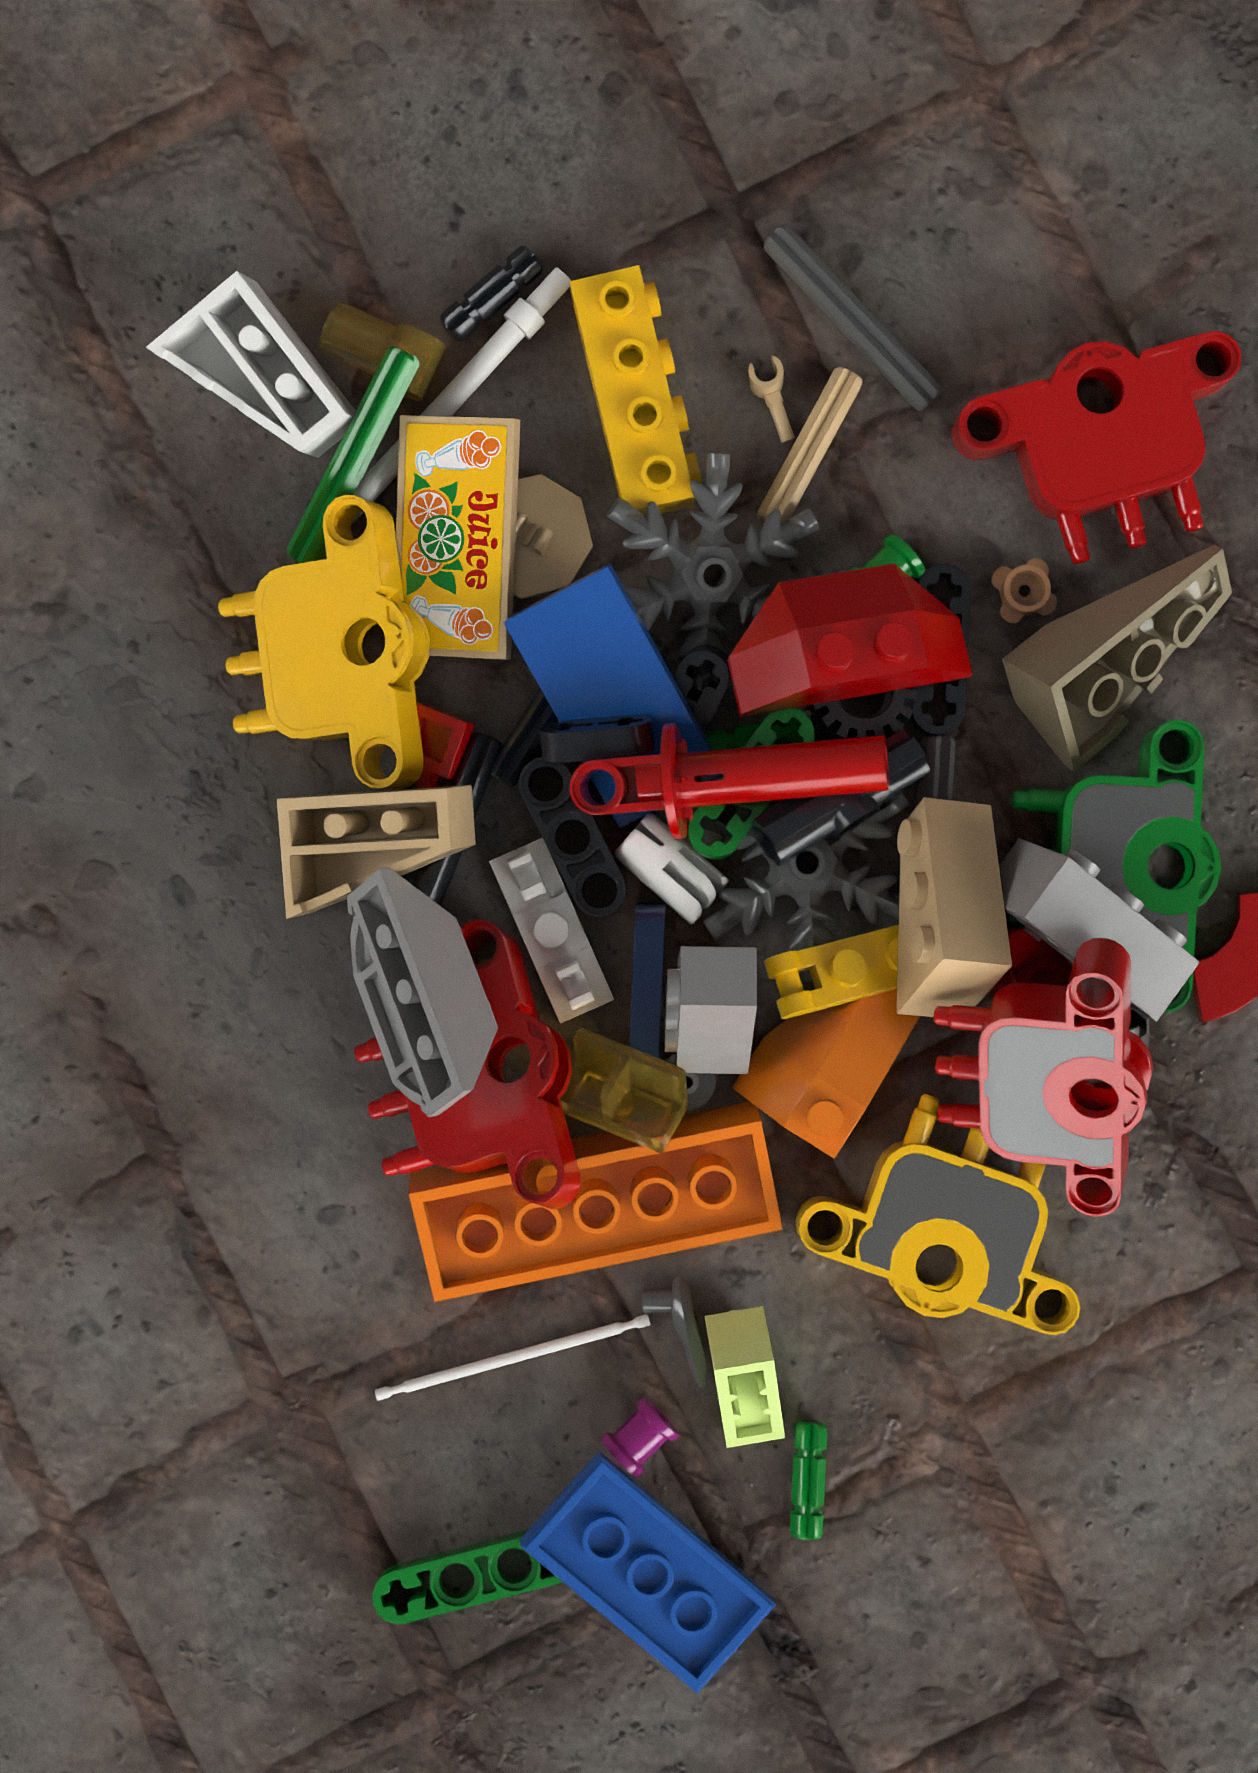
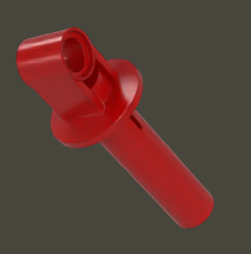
[570,723,889,839]

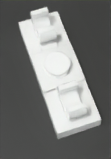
[489,838,614,1023]

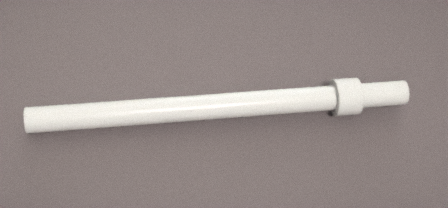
[351,267,571,526]

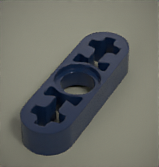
[628,902,665,1076]

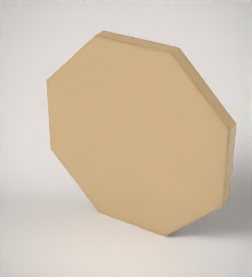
[514,474,593,599]

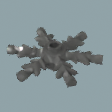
[606,452,819,691]
[699,793,909,982]

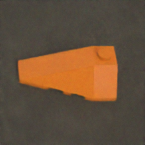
[732,989,920,1159]

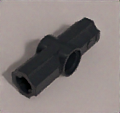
[751,729,931,867]

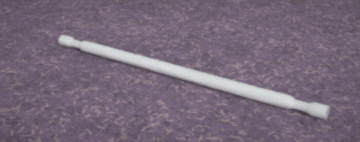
[375,1314,651,1401]

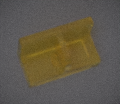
[560,1028,689,1154]

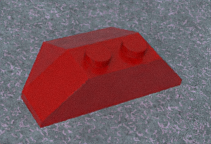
[727,564,972,717]

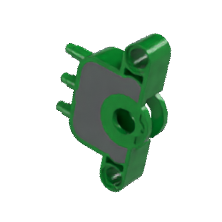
[1005,720,1221,1013]

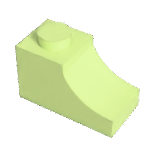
[704,1306,785,1448]

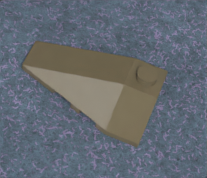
[1002,544,1232,772]

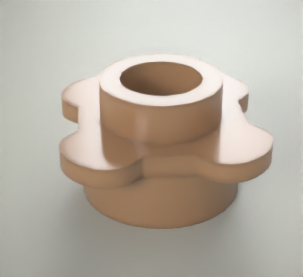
[991,558,1057,624]

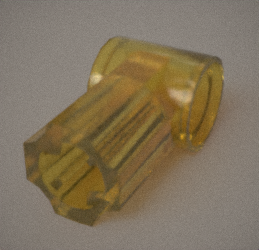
[318,301,446,401]

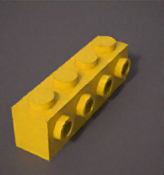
[570,265,702,516]

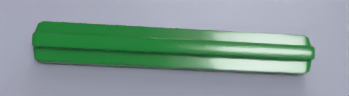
[287,346,419,563]

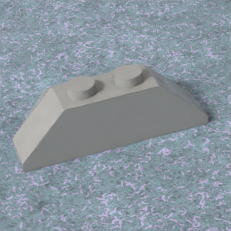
[347,867,498,1117]

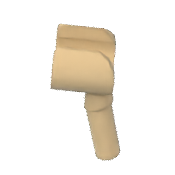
[748,356,795,443]

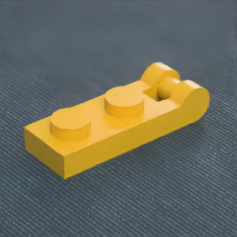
[764,925,899,1019]

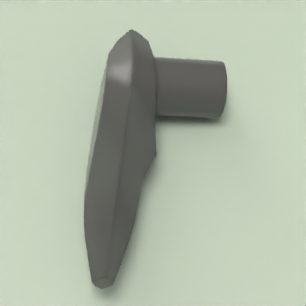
[642,1276,707,1388]

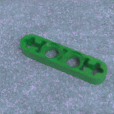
[372,1529,563,1624]

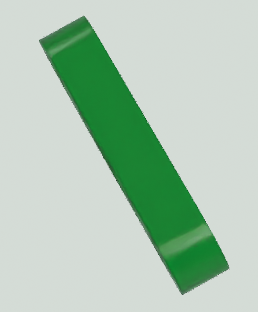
[688,708,814,859]

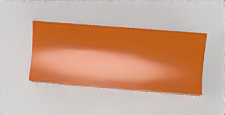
[409,1101,783,1302]

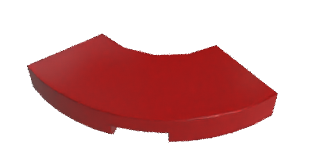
[1193,892,1258,1022]

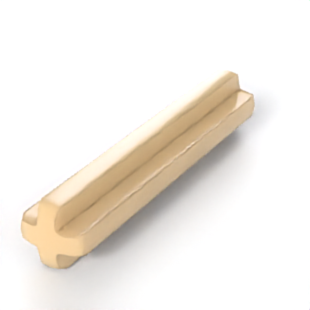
[757,367,862,524]

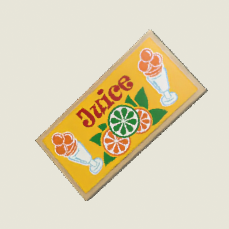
[396,415,520,660]

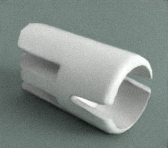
[614,813,729,924]

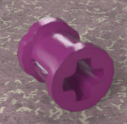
[601,1396,680,1477]

